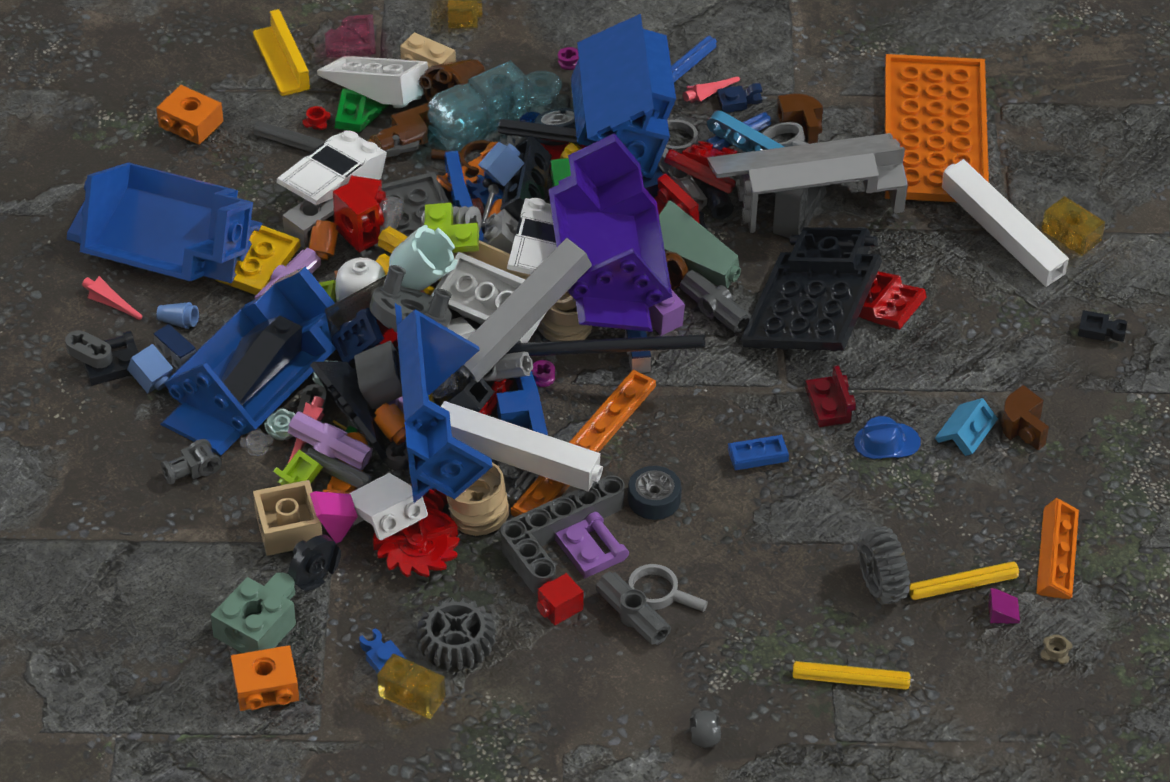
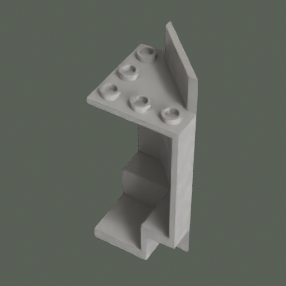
[707,133,908,233]

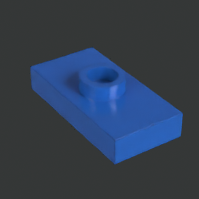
[728,435,789,470]

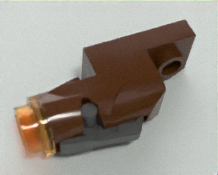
[366,100,442,159]

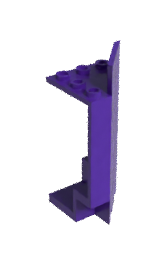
[548,133,673,332]

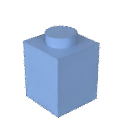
[478,142,524,186]
[127,344,173,394]

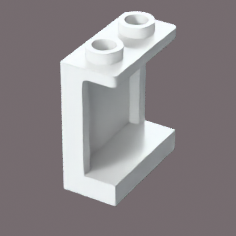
[349,473,428,540]

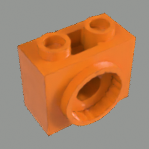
[156,85,224,145]
[231,645,299,711]

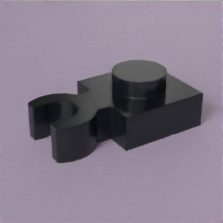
[1078,310,1127,341]

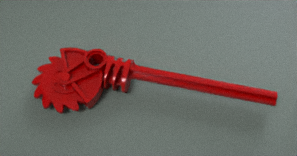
[373,379,514,577]

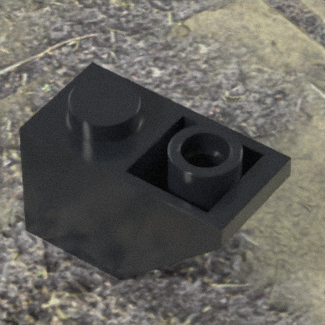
[438,376,494,412]

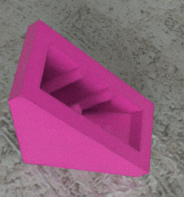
[310,491,358,544]

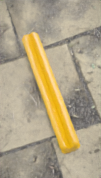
[909,561,1019,600]
[792,661,911,690]

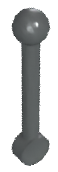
[481,184,499,230]

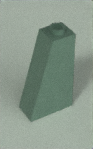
[659,201,741,289]

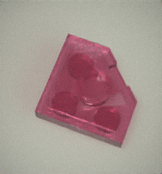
[325,14,376,57]

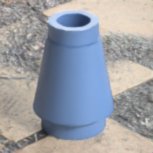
[156,302,199,329]

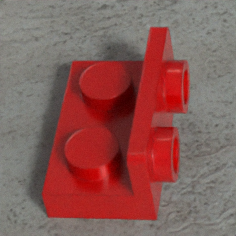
[654,173,700,224]

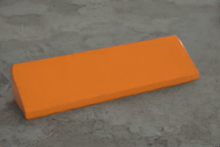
[1036,498,1079,600]

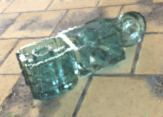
[427,60,562,152]

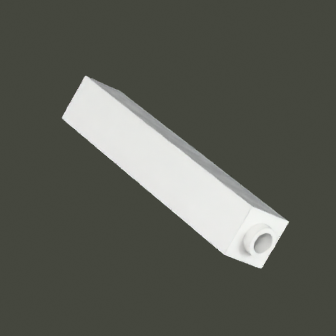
[942,159,1069,287]
[441,401,603,491]

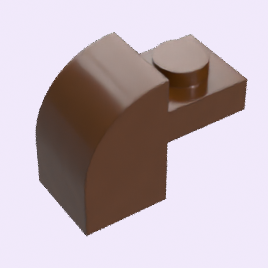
[777,94,823,144]
[1001,385,1049,450]

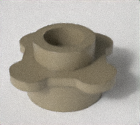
[1040,635,1072,664]

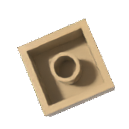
[253,480,322,556]

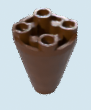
[419,59,485,113]

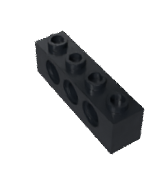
[500,135,552,222]

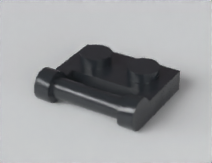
[81,331,139,386]

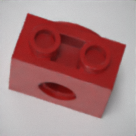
[333,180,384,253]

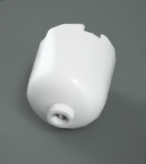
[336,257,386,322]

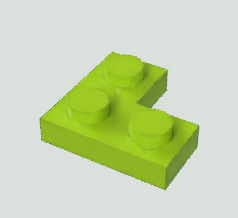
[425,203,479,253]

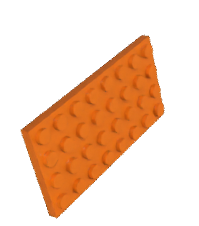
[885,54,989,202]

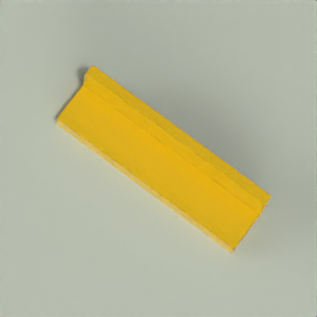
[253,9,310,96]

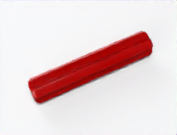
[664,149,736,194]

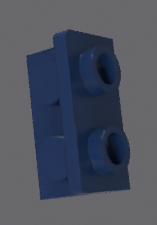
[332,308,384,365]

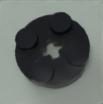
[287,535,341,591]

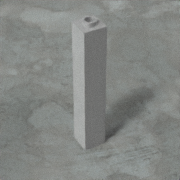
[457,238,592,382]

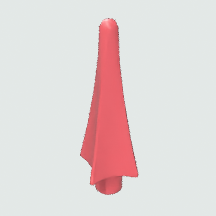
[682,76,740,103]
[82,276,143,320]
[288,396,325,463]

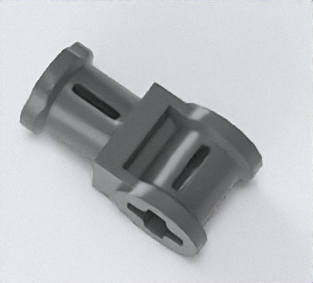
[161,439,222,484]

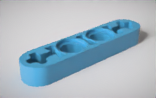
[707,111,785,152]

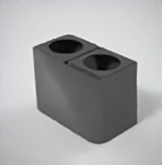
[354,341,402,411]

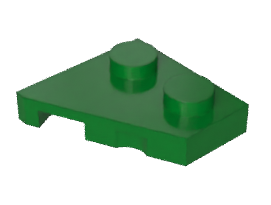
[334,88,389,133]

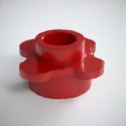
[303,106,331,130]

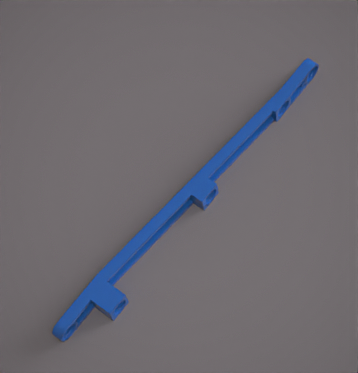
[444,150,548,436]

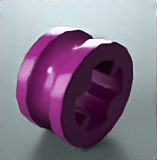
[558,47,579,70]
[531,360,555,387]

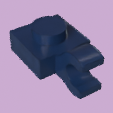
[717,83,763,113]

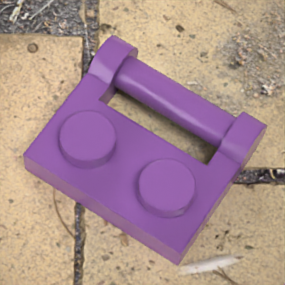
[555,512,629,579]

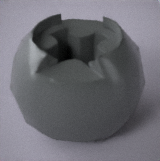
[690,710,721,748]

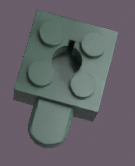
[211,573,296,653]

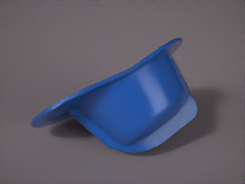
[854,416,921,459]

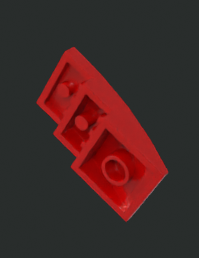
[859,271,927,330]

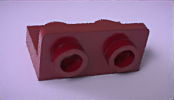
[805,365,856,427]

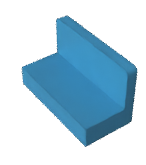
[935,398,998,456]

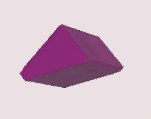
[988,588,1020,624]

